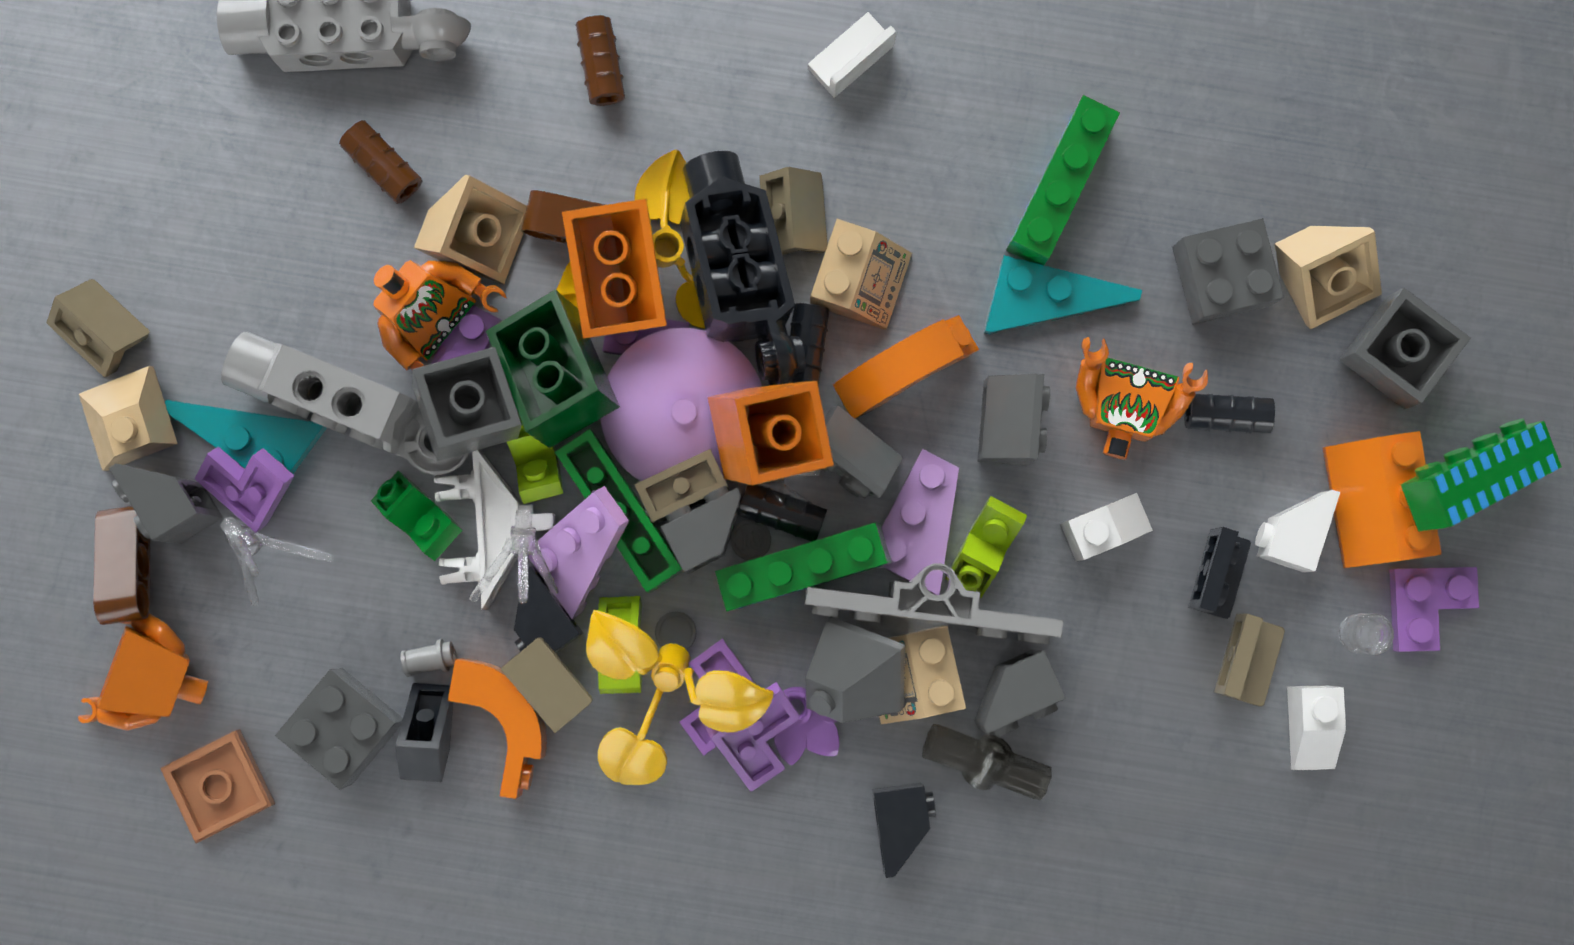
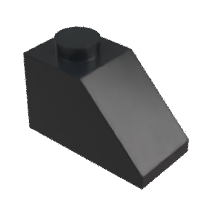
[514,566,584,654]
[395,683,454,782]
[872,782,936,878]

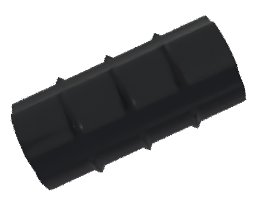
[789,303,830,387]
[1184,393,1275,434]
[738,484,827,542]

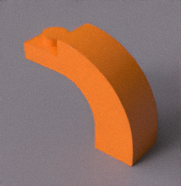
[832,315,979,419]
[448,658,547,799]

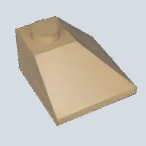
[414,175,527,284]
[1275,226,1382,330]
[79,366,178,471]

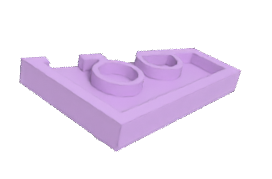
[880,449,959,595]
[525,486,629,619]

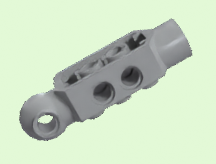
[217,0,471,72]
[221,331,469,476]

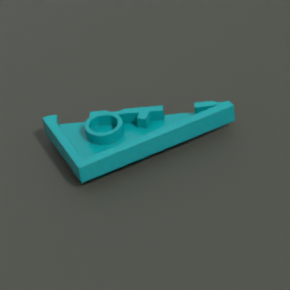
[984,255,1142,335]
[165,400,327,474]

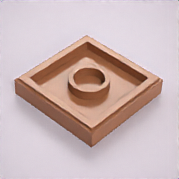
[160,729,275,843]

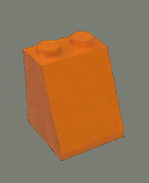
[707,380,834,485]

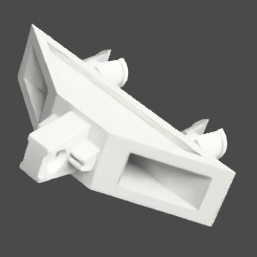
[434,449,556,610]

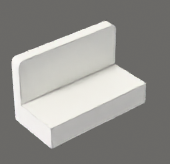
[808,12,897,98]

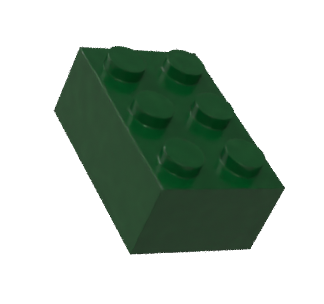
[486,289,620,448]

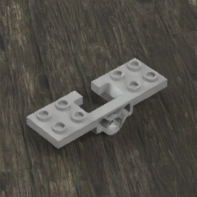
[804,563,1063,645]

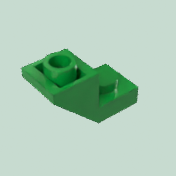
[371,470,463,561]

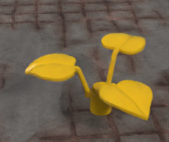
[556,150,705,329]
[586,610,774,785]

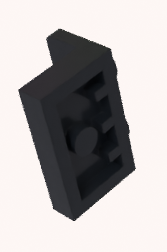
[1188,527,1251,619]

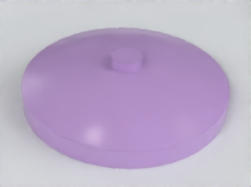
[601,328,762,481]

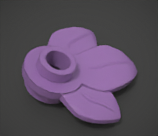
[774,687,839,765]

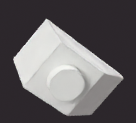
[1255,490,1340,572]
[1060,493,1153,561]
[1287,685,1346,770]

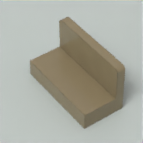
[759,167,828,255]
[46,279,150,378]
[634,449,729,525]
[1214,614,1285,706]
[501,637,593,733]

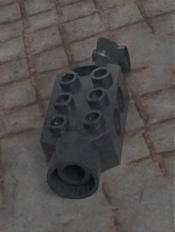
[680,151,806,386]

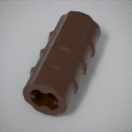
[575,15,625,106]
[339,120,422,204]

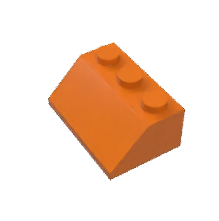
[562,199,667,339]
[1323,431,1442,568]

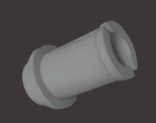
[401,639,457,677]

